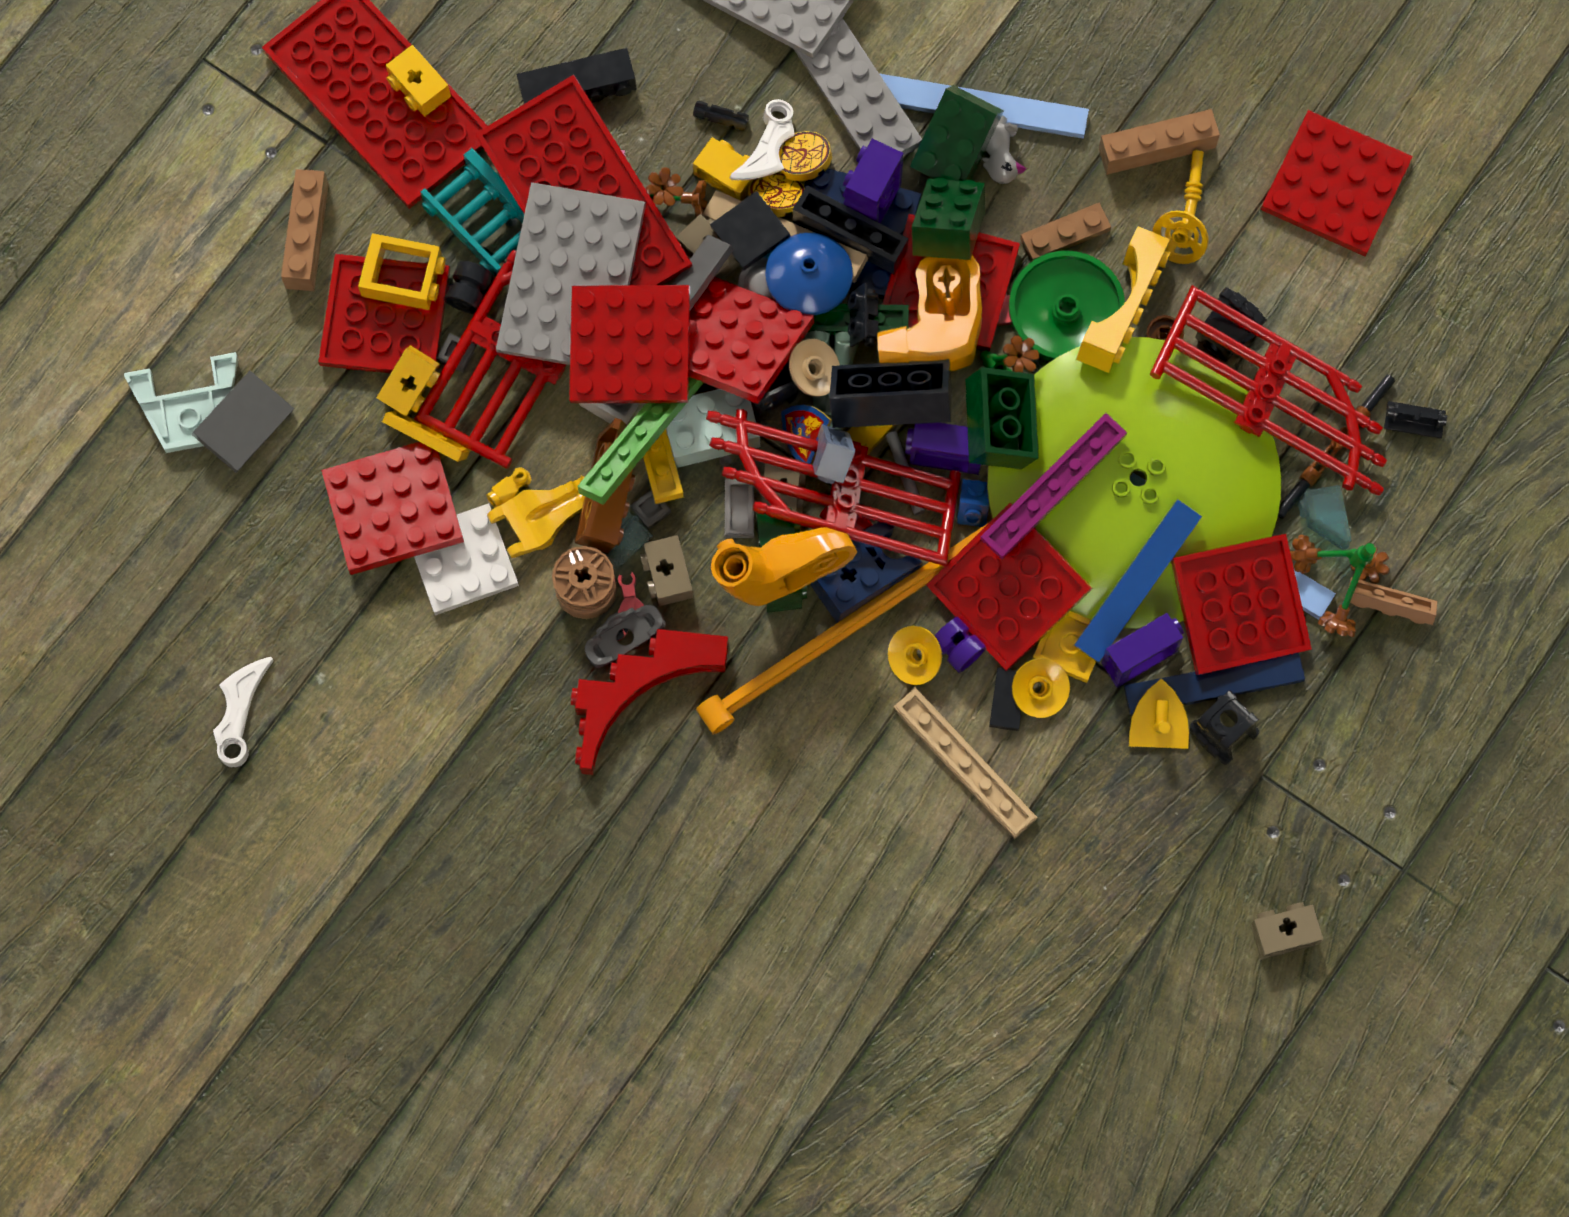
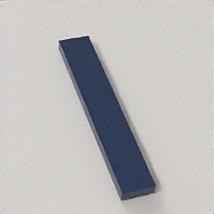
[1124,652,1305,716]

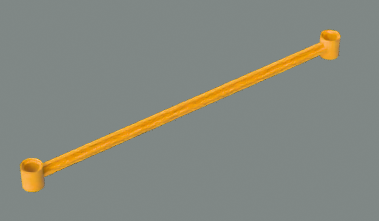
[696,523,988,735]

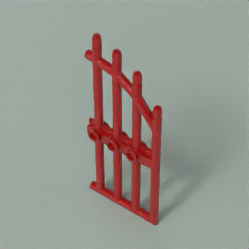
[414,250,567,469]
[1150,285,1387,496]
[706,409,961,566]

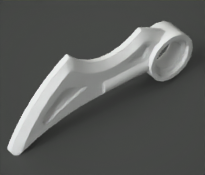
[730,99,794,180]
[213,657,274,767]

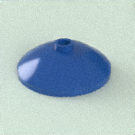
[765,233,853,315]

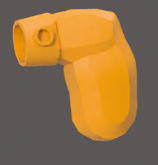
[877,255,982,371]
[711,527,857,606]

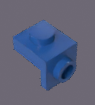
[957,479,989,527]

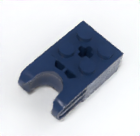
[810,521,923,623]

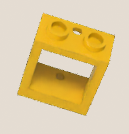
[358,233,446,310]

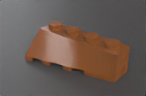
[575,418,635,553]

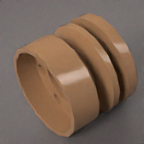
[552,546,617,619]

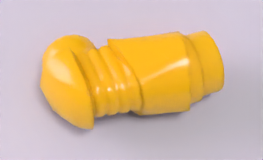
[486,467,532,508]

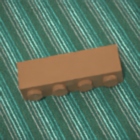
[1099,109,1220,175]
[281,169,329,291]

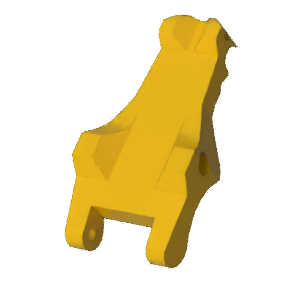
[487,475,585,558]

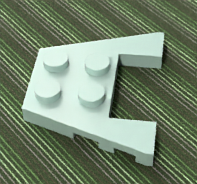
[124,352,238,453]

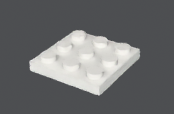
[414,503,519,615]

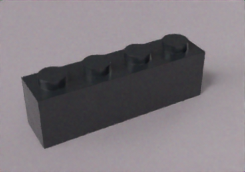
[516,48,637,104]
[793,186,909,275]

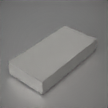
[725,479,754,538]

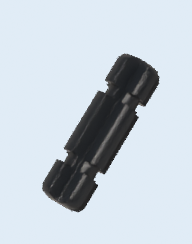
[693,101,749,130]

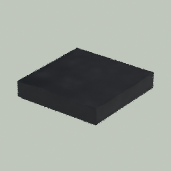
[710,191,791,271]

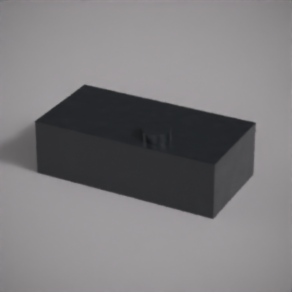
[829,359,952,428]

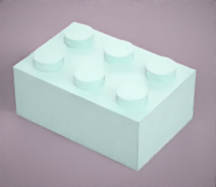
[666,389,760,468]

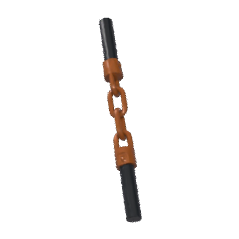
[1278,374,1396,519]

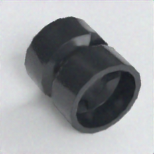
[444,261,493,314]

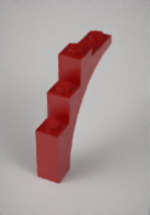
[571,629,729,775]

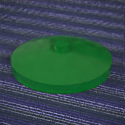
[1009,251,1125,361]

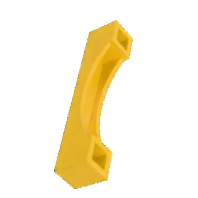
[1076,226,1171,373]

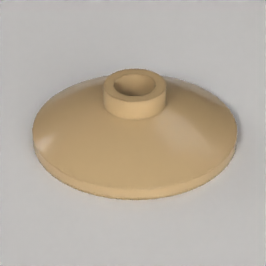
[789,339,840,397]

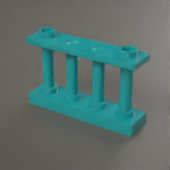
[421,148,524,277]

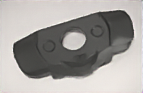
[585,605,666,668]

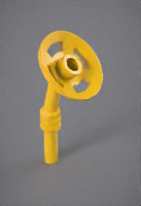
[1152,150,1209,264]

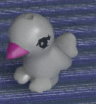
[982,115,1027,184]

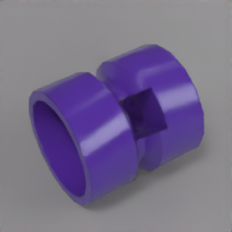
[935,617,986,673]

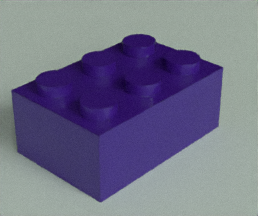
[843,138,904,224]

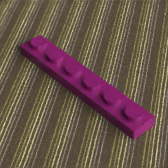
[981,413,1127,559]

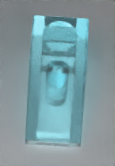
[1298,485,1352,550]

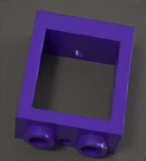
[905,422,981,475]
[1101,613,1184,688]

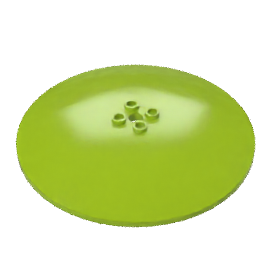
[987,337,1281,629]

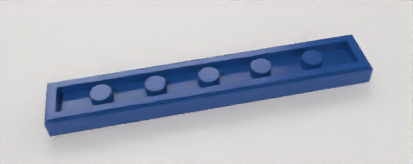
[1074,499,1202,662]

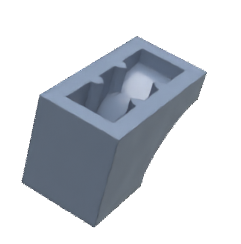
[813,424,855,484]

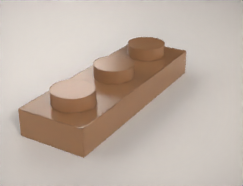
[1020,202,1111,262]
[1347,577,1437,625]

